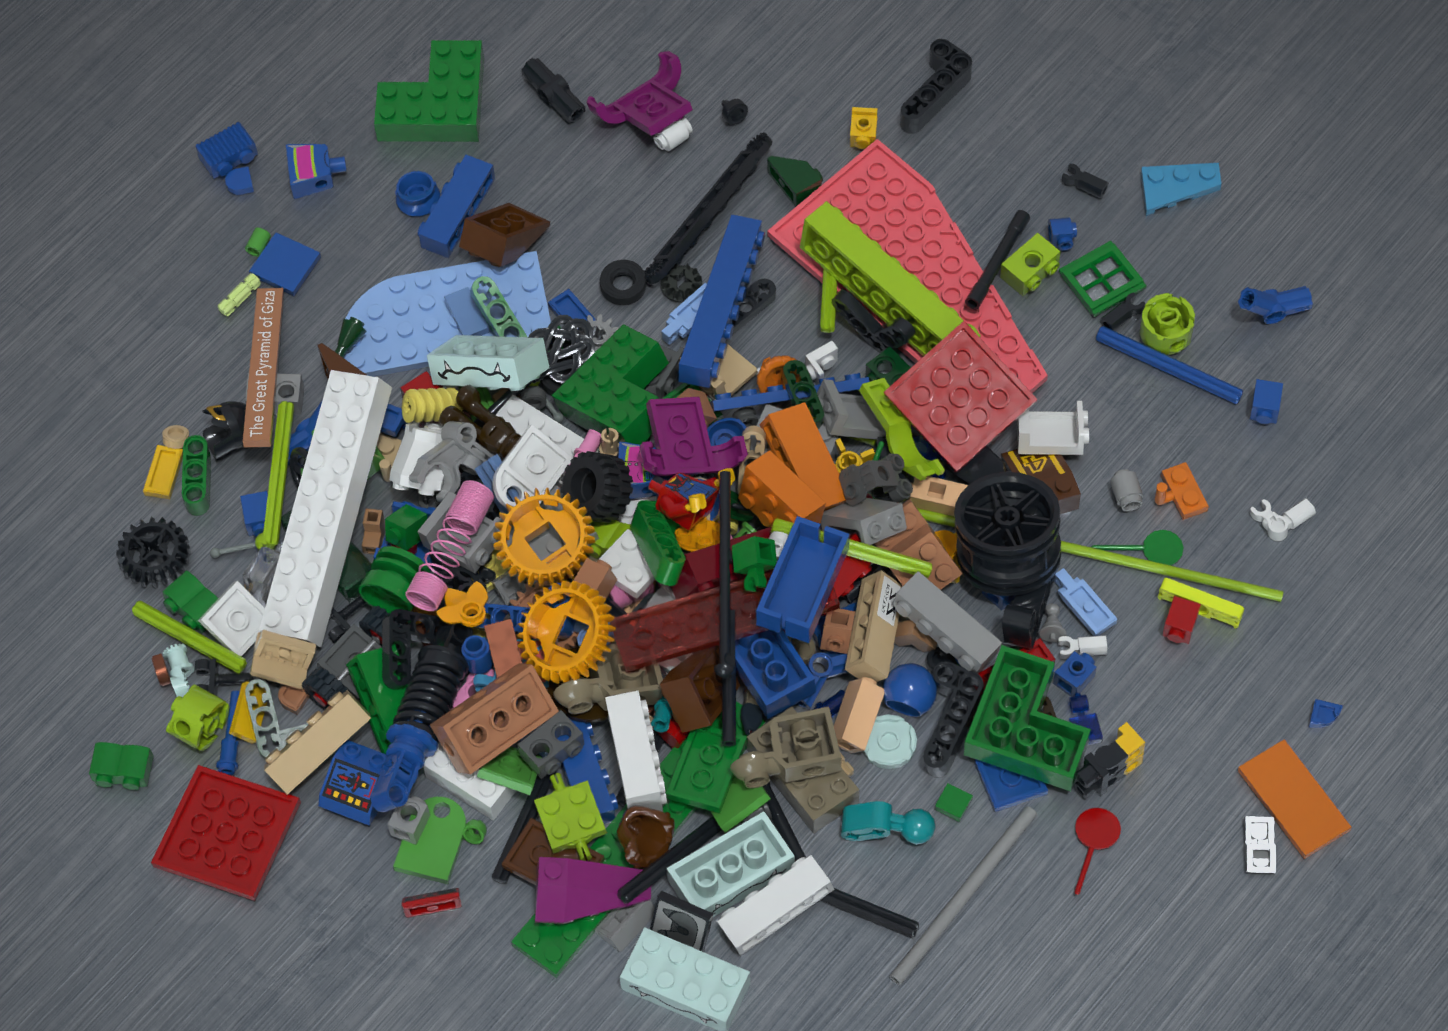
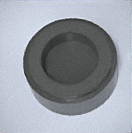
[520,387,547,410]

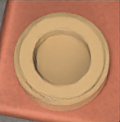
[162,425,189,449]

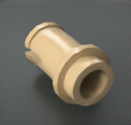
[599,428,619,456]

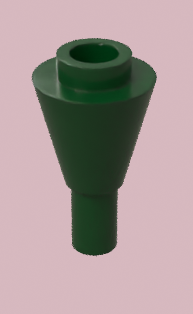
[335,317,367,357]

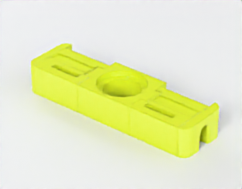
[1158,578,1244,628]

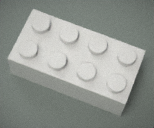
[605,691,667,812]

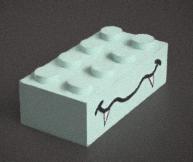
[427,335,549,391]
[667,812,795,917]
[620,927,751,1031]

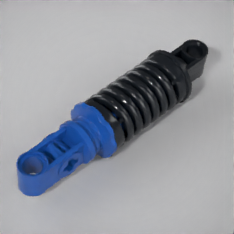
[371,623,473,812]

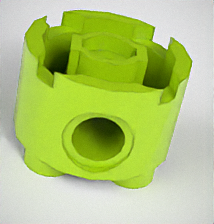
[1139,293,1195,355]
[166,684,229,751]

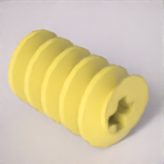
[401,388,463,423]

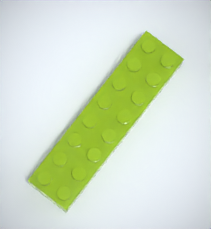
[800,201,981,356]

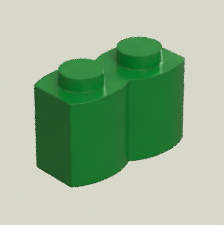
[162,570,218,634]
[89,742,154,790]

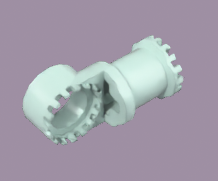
[163,644,195,697]

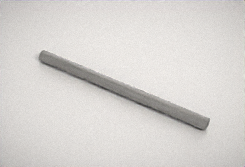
[889,806,1037,985]

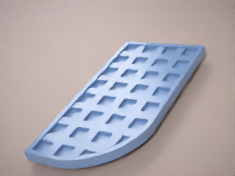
[343,251,553,377]

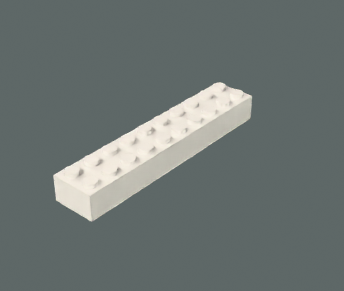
[259,370,392,648]

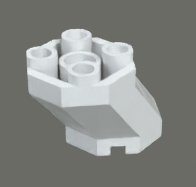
[389,422,444,496]

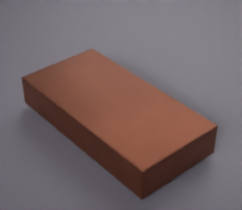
[484,619,523,678]

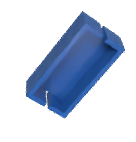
[756,516,850,643]

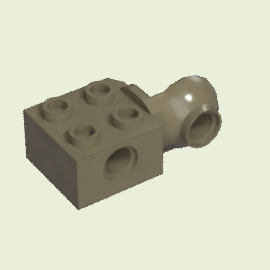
[553,639,663,714]
[730,707,841,788]

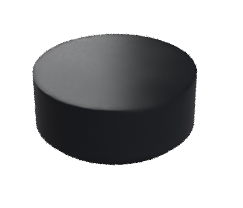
[926,647,954,676]

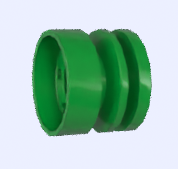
[359,546,431,613]

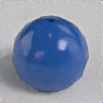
[882,663,937,717]

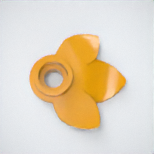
[436,581,488,627]

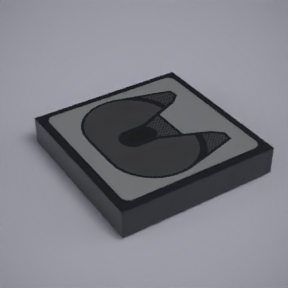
[650,891,714,952]

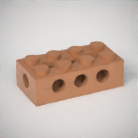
[430,663,559,775]

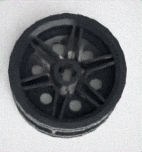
[954,472,1062,596]

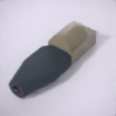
[741,687,763,735]

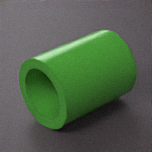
[245,227,271,257]

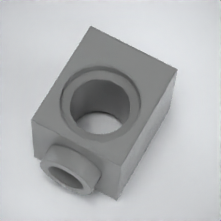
[387,796,430,845]

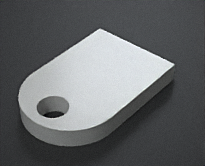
[493,425,572,508]

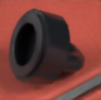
[721,99,748,125]

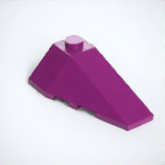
[535,857,651,924]

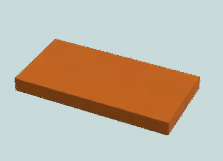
[1237,739,1352,859]

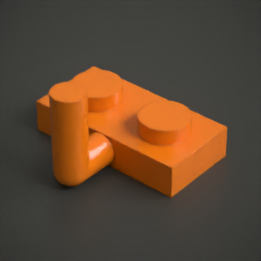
[1154,462,1209,520]

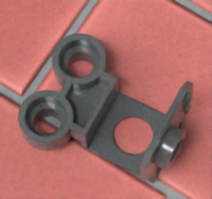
[839,454,913,506]

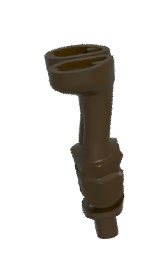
[439,385,521,458]

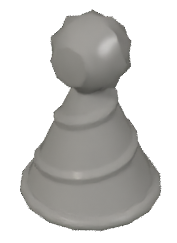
[1039,603,1066,642]

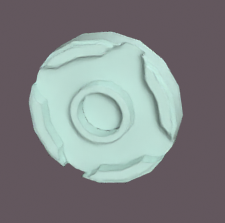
[863,714,917,769]

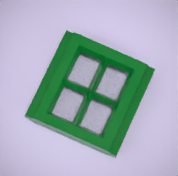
[1059,241,1147,317]

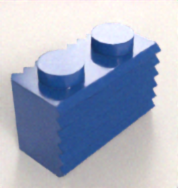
[196,122,258,179]

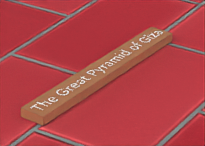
[243,288,284,447]

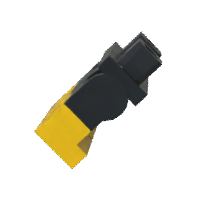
[1074,722,1145,799]

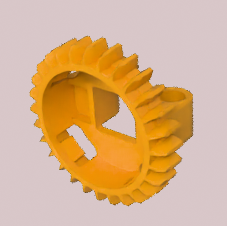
[493,487,596,588]
[517,580,616,684]

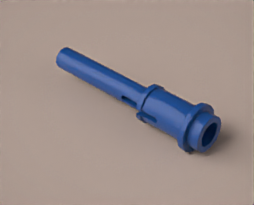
[216,690,240,775]

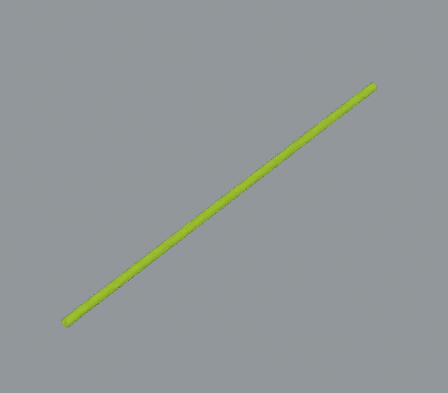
[875,498,1284,602]

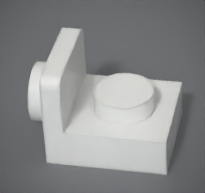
[805,341,838,385]

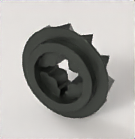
[661,263,702,301]

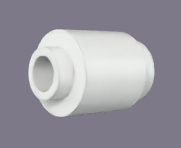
[654,117,693,151]

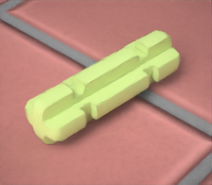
[218,273,261,316]

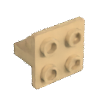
[250,630,316,689]

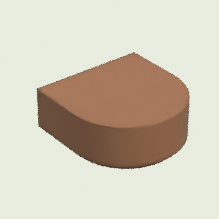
[278,685,310,715]

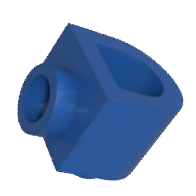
[1048,217,1077,250]

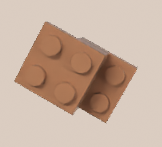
[874,499,963,590]

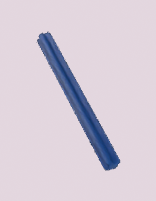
[1096,326,1243,404]

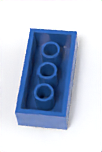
[709,592,816,719]

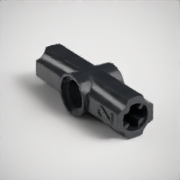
[521,58,586,123]

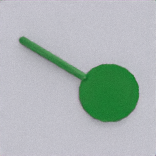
[1091,530,1184,566]

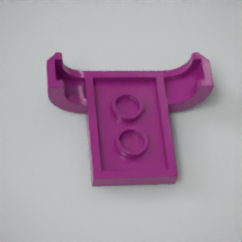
[586,51,693,136]
[639,397,748,476]

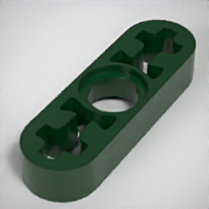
[782,360,824,428]

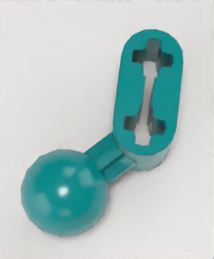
[841,801,936,844]

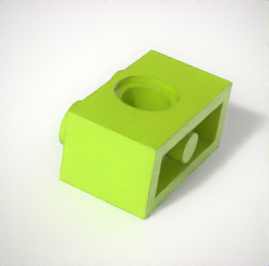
[1000,233,1060,296]

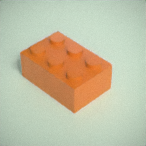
[738,450,826,527]

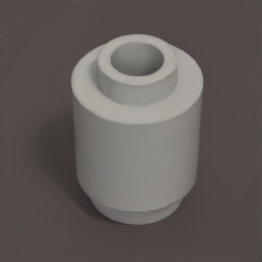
[1110,469,1143,511]

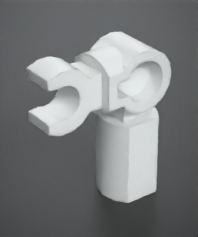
[1250,498,1316,541]

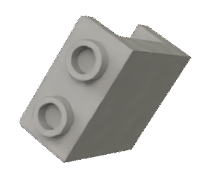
[817,379,886,440]
[417,492,503,573]
[821,498,907,545]

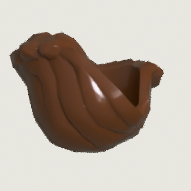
[617,806,675,869]

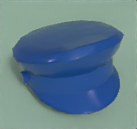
[395,171,440,216]

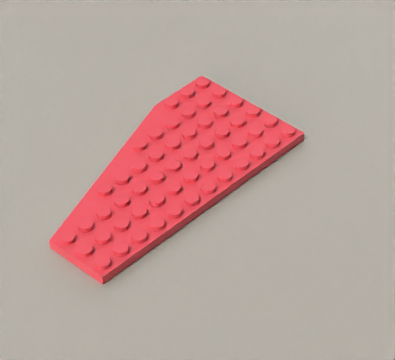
[767,139,1048,393]

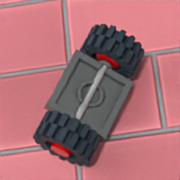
[302,606,402,710]

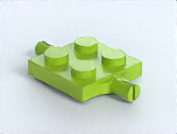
[534,773,607,861]

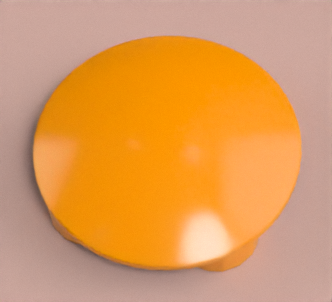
[675,517,720,552]

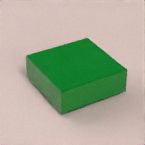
[935,783,973,822]

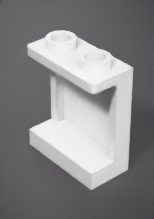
[1017,401,1089,455]

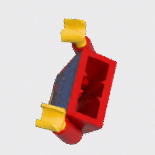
[649,468,735,530]

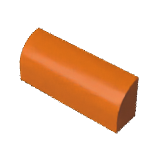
[759,402,846,511]

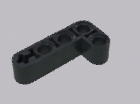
[900,39,972,134]
[1002,575,1055,649]
[923,661,984,778]

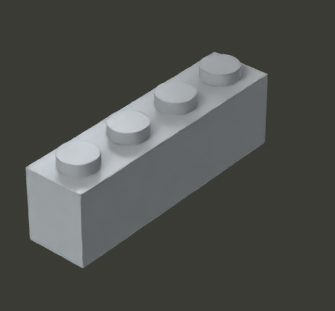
[893,571,1003,674]

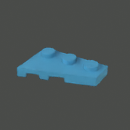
[1141,163,1222,216]

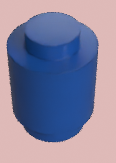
[461,635,493,674]

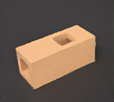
[908,476,968,516]
[834,677,884,754]

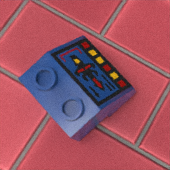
[319,740,387,826]

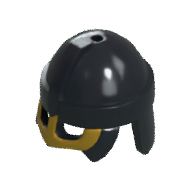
[202,401,246,459]

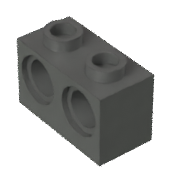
[517,710,585,779]

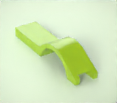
[859,378,945,481]

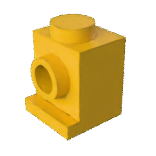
[850,107,878,149]

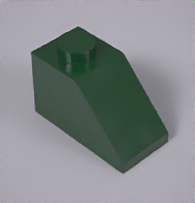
[767,156,823,207]

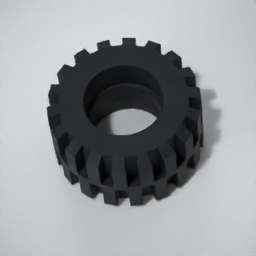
[560,451,633,523]

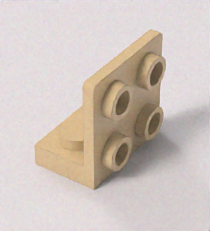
[680,342,758,400]

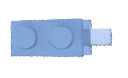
[661,283,707,345]
[1054,568,1117,636]

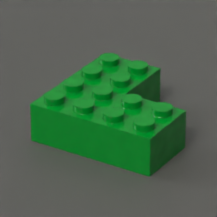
[374,40,484,142]
[552,324,669,445]
[964,645,1091,791]

